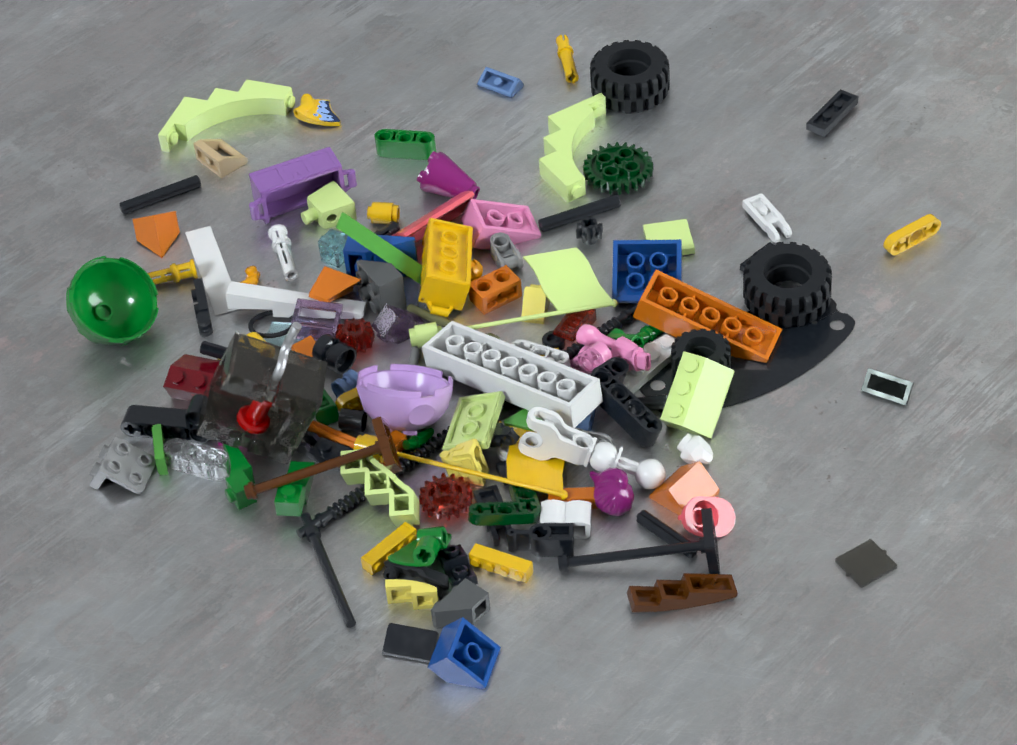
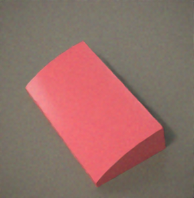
[392,191,475,243]

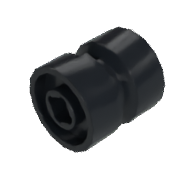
[312,334,356,375]

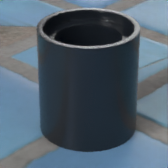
[338,408,367,432]

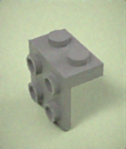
[89,436,156,494]

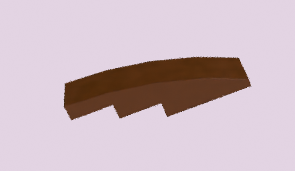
[627,573,738,612]

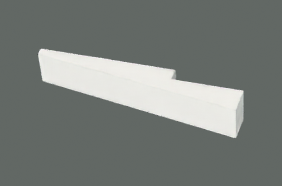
[226,281,367,319]

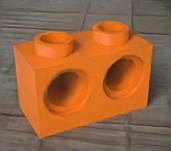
[469,265,522,315]

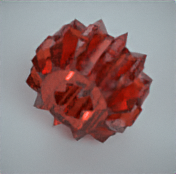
[335,318,375,355]

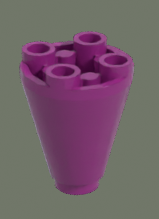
[417,151,480,199]

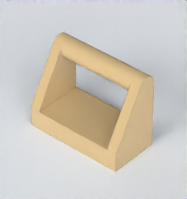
[193,139,248,178]

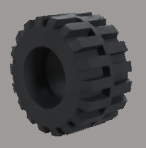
[671,329,731,377]

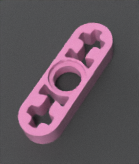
[570,342,612,374]

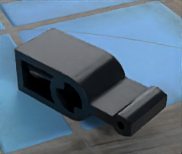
[507,523,574,557]

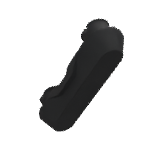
[383,560,449,599]

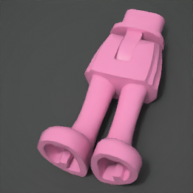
[576,324,651,371]

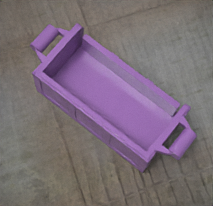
[249,147,357,224]

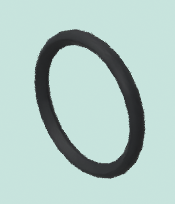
[248,310,296,338]

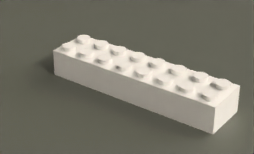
[422,321,603,428]

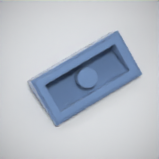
[477,67,524,98]

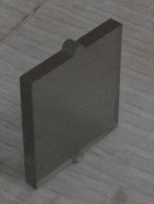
[835,539,897,588]

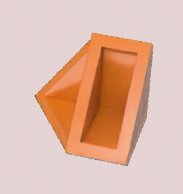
[132,211,180,258]
[309,266,361,304]

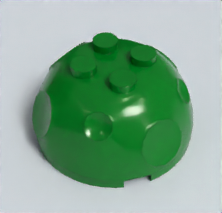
[66,256,159,346]

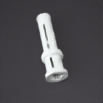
[268,224,299,281]

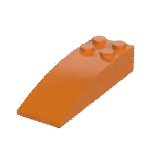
[633,269,782,363]

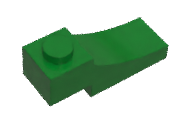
[222,437,257,510]
[274,461,315,517]

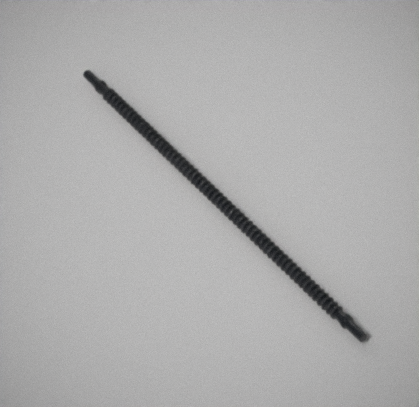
[296,304,638,539]

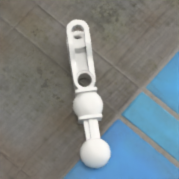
[518,407,666,489]

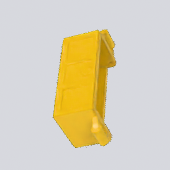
[418,218,473,318]

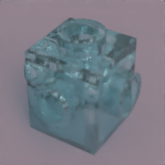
[318,228,348,268]

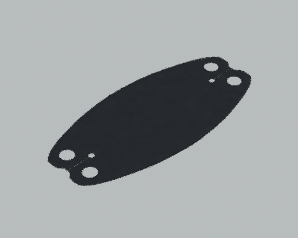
[639,298,855,414]

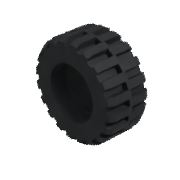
[590,40,670,114]
[743,242,832,328]

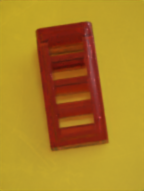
[553,309,597,342]

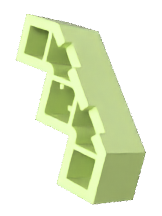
[340,450,420,527]

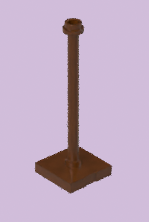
[244,416,403,500]

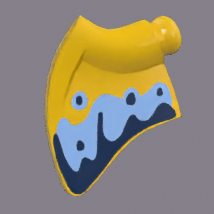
[293,94,341,126]

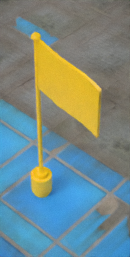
[354,426,568,500]

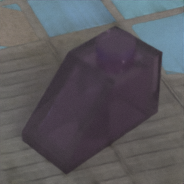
[371,304,425,344]

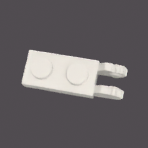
[743,193,792,243]

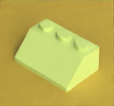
[660,352,735,439]

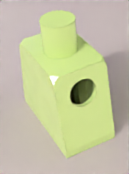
[301,181,357,229]

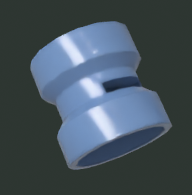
[331,369,358,398]

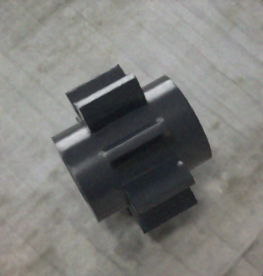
[576,217,603,245]

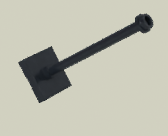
[558,508,720,574]

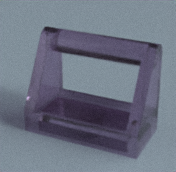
[291,298,343,341]

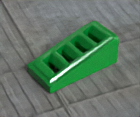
[300,385,339,426]

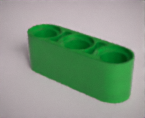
[374,129,436,160]

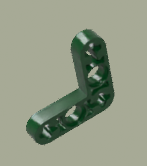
[468,484,541,526]

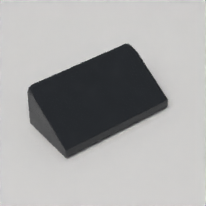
[382,623,439,663]

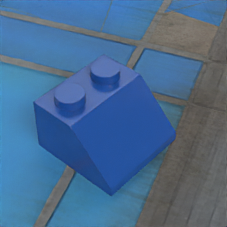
[427,617,501,690]

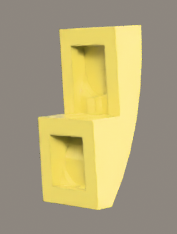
[385,579,439,610]

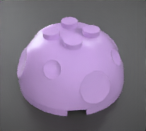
[356,364,453,435]

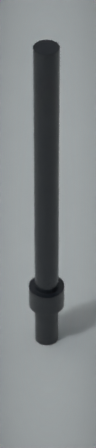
[301,513,356,628]

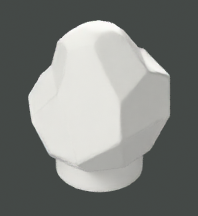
[677,433,713,464]

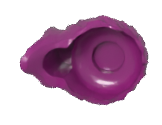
[590,468,634,516]

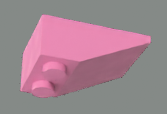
[460,199,541,250]

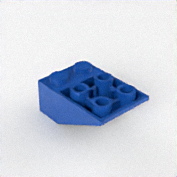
[343,235,418,285]

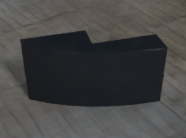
[437,544,478,588]

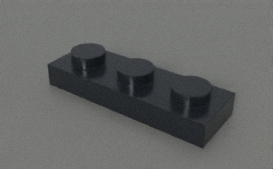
[806,89,859,137]

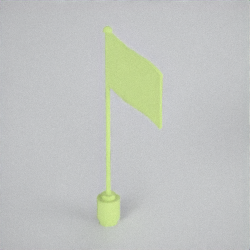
[409,247,618,348]

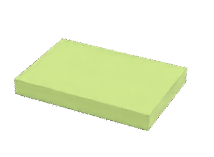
[442,391,505,451]

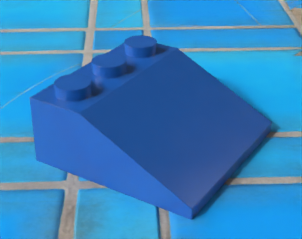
[612,239,682,303]

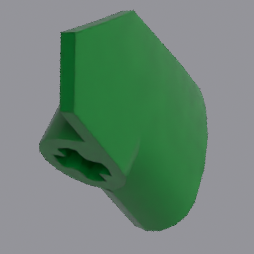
[388,526,452,567]

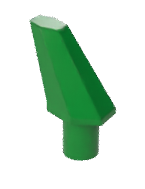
[402,428,434,452]

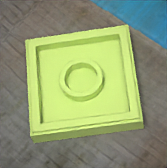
[643,219,695,255]

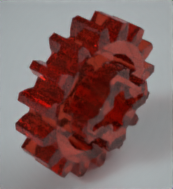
[419,473,473,521]

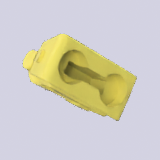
[440,438,489,486]

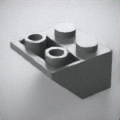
[356,260,407,320]

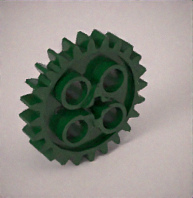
[583,142,653,195]

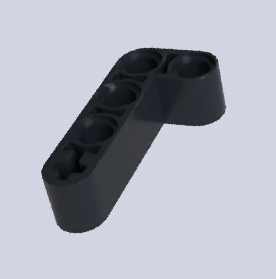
[591,357,662,447]
[120,394,215,443]

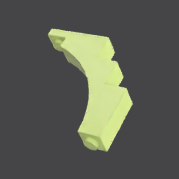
[158,79,295,152]
[539,93,606,203]

